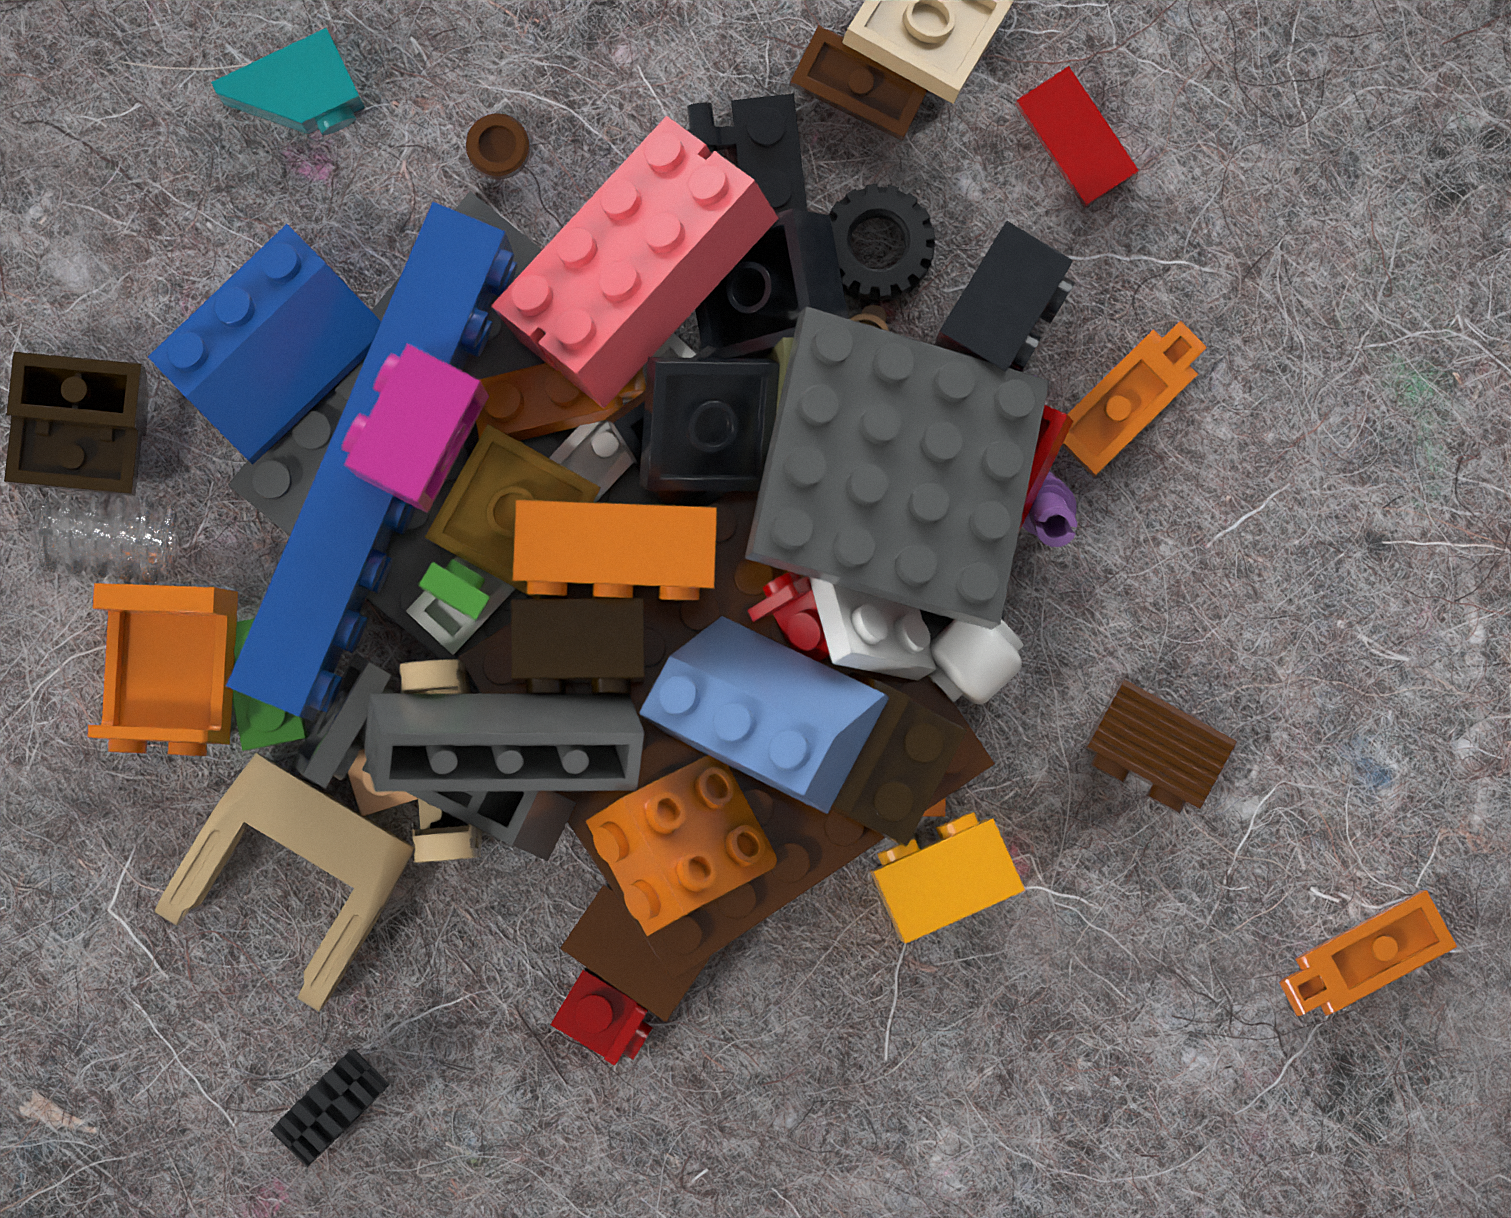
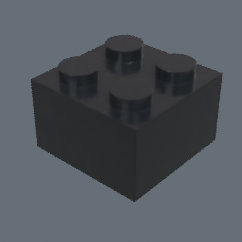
[695,208,849,359]
[934,220,1075,372]

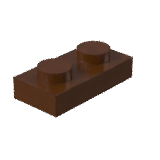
[790,25,928,141]

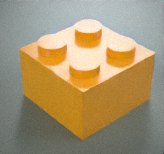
[869,812,1025,944]

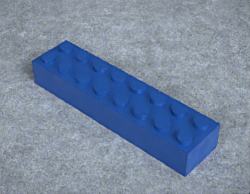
[226,201,518,721]

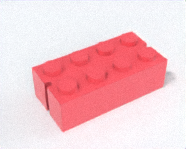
[491,116,779,408]

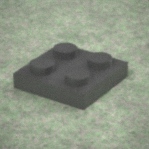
[292,653,393,788]

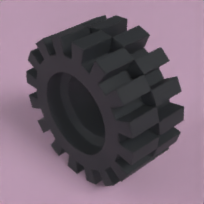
[270,1048,390,1167]

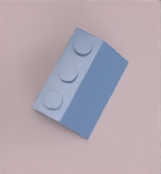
[639,616,889,814]

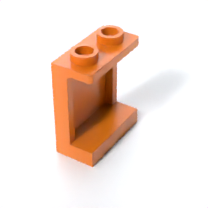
[87,583,238,756]

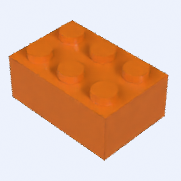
[513,500,717,600]

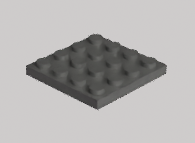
[745,306,1049,630]

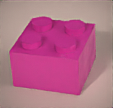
[342,344,489,513]

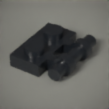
[687,93,807,213]

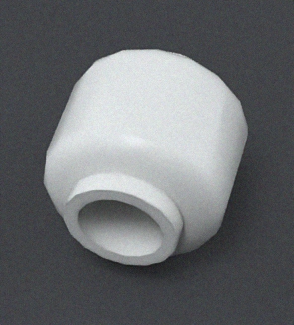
[927,619,1024,704]

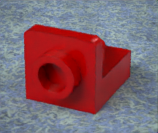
[747,572,831,663]
[550,969,653,1066]

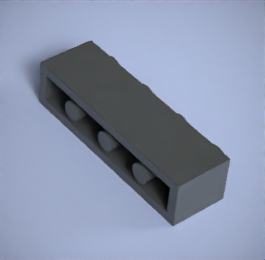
[364,694,644,792]

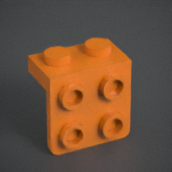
[586,755,777,936]

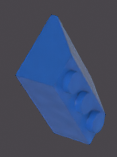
[148,224,381,465]

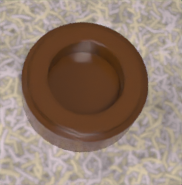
[466,113,530,180]

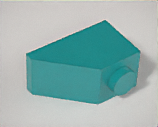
[211,28,365,135]

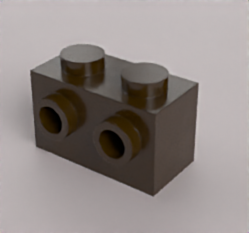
[511,598,644,694]

